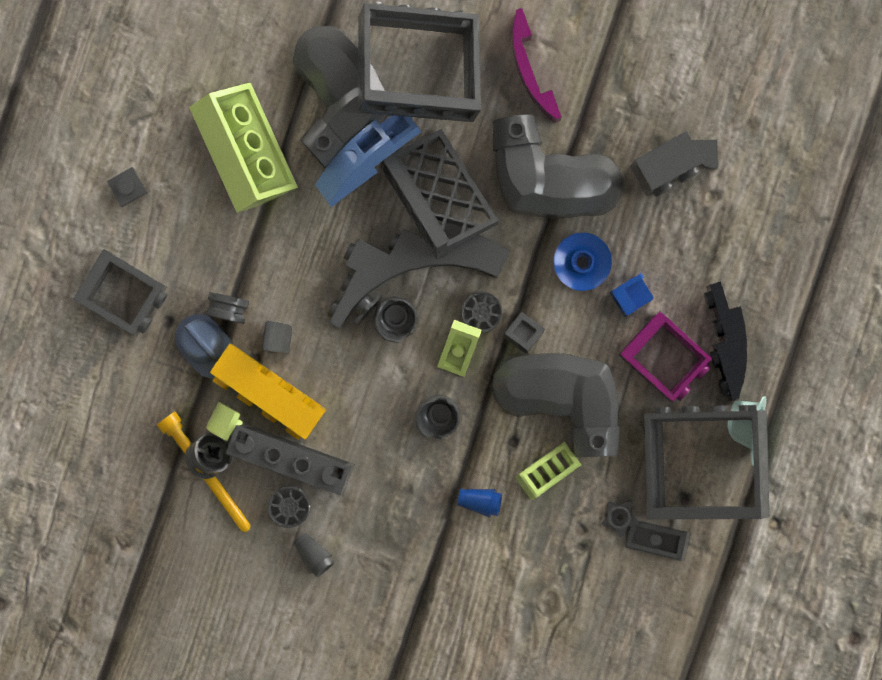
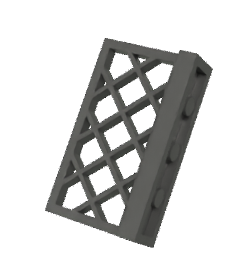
[380,129,499,260]

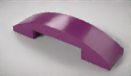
[512,8,562,123]

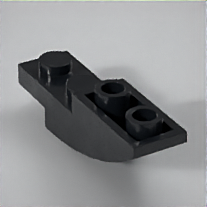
[704,281,747,401]

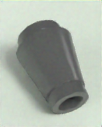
[293,533,334,577]

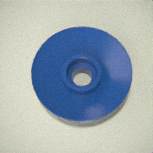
[554,233,612,291]

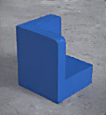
[609,273,654,317]

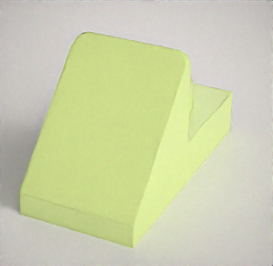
[437,320,482,377]

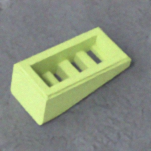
[515,441,581,500]

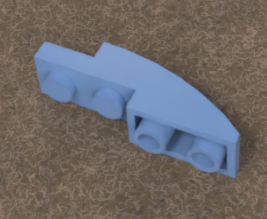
[315,115,421,207]

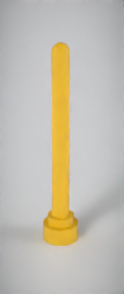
[157,411,251,532]

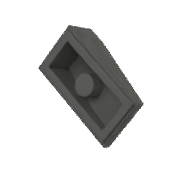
[262,321,292,354]
[625,521,691,561]

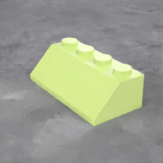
[189,83,298,213]

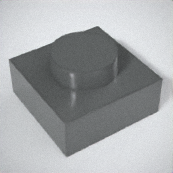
[107,167,148,207]
[503,312,545,354]

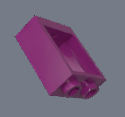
[619,311,712,402]

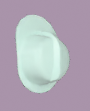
[727,396,767,466]

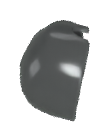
[373,296,418,343]
[415,395,460,439]

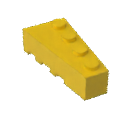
[210,343,327,440]

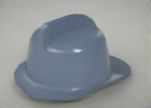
[175,314,233,379]

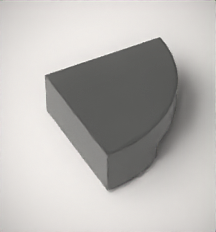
[692,140,718,170]

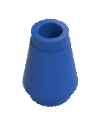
[458,489,502,518]

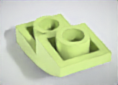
[206,401,243,441]

